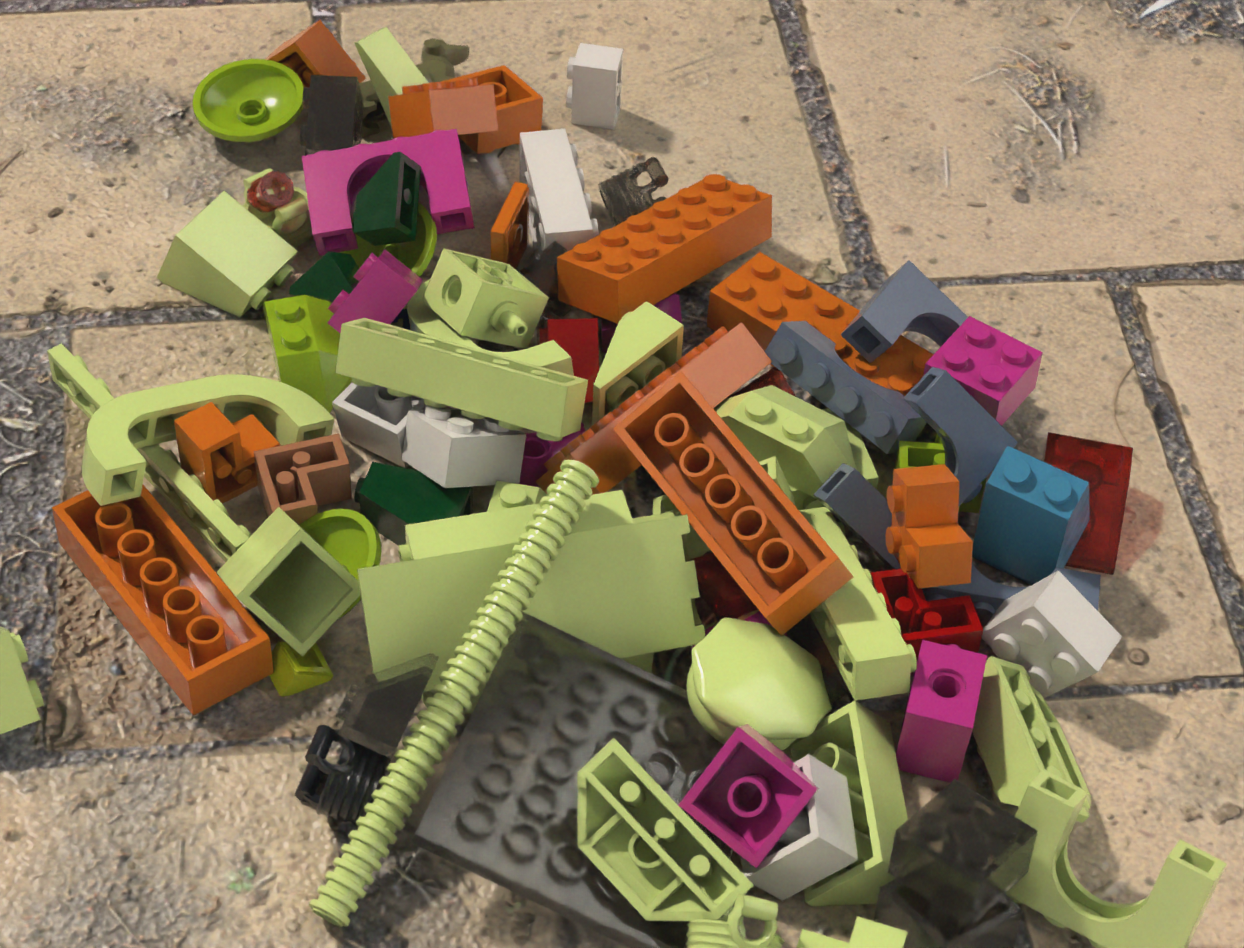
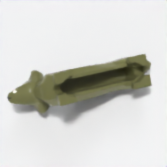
[344,38,470,138]

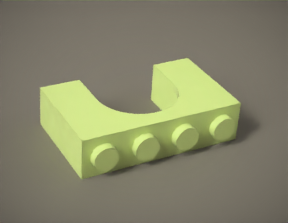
[986,769,1227,948]

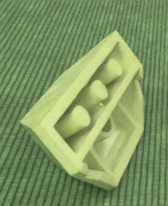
[713,385,856,499]
[972,656,1092,823]
[577,738,754,921]

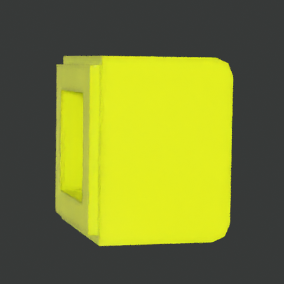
[269,642,334,697]

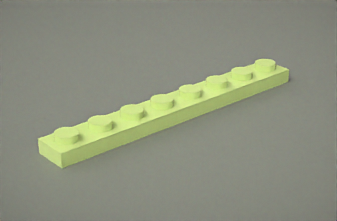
[47,343,251,562]

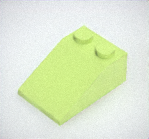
[592,301,684,425]

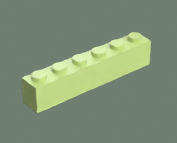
[336,318,588,441]
[799,507,917,701]

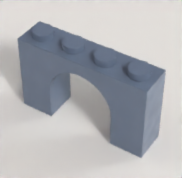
[841,260,968,363]
[814,367,1018,569]

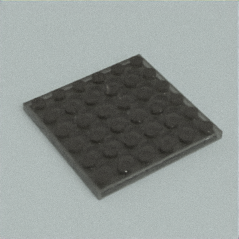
[411,611,733,948]

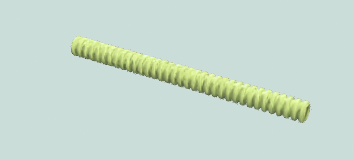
[309,460,599,927]

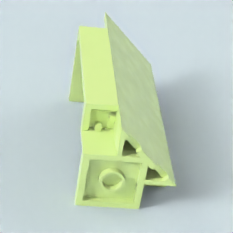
[358,490,705,715]

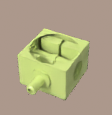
[422,248,549,349]

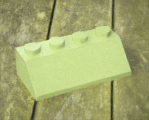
[783,701,919,906]

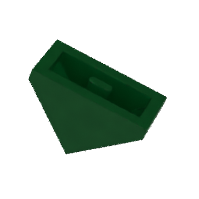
[289,251,359,301]

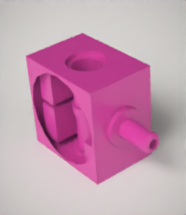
[896,640,987,784]

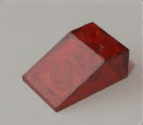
[1041,432,1133,575]

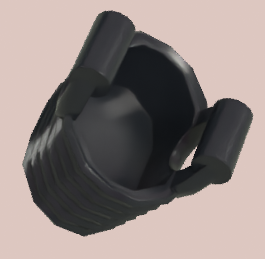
[295,725,394,825]

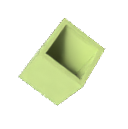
[157,191,298,317]
[216,507,361,657]

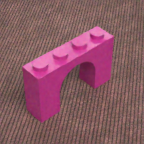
[302,129,475,256]

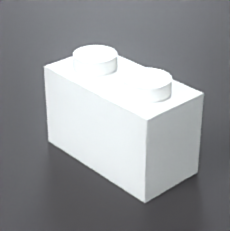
[566,43,623,130]

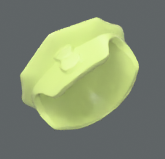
[686,617,832,751]

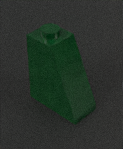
[354,462,473,546]

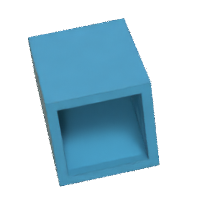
[972,445,1090,585]

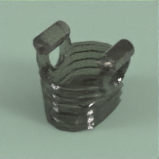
[598,157,669,226]

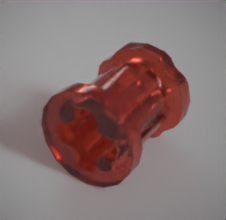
[247,171,294,213]

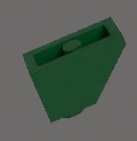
[352,152,421,246]

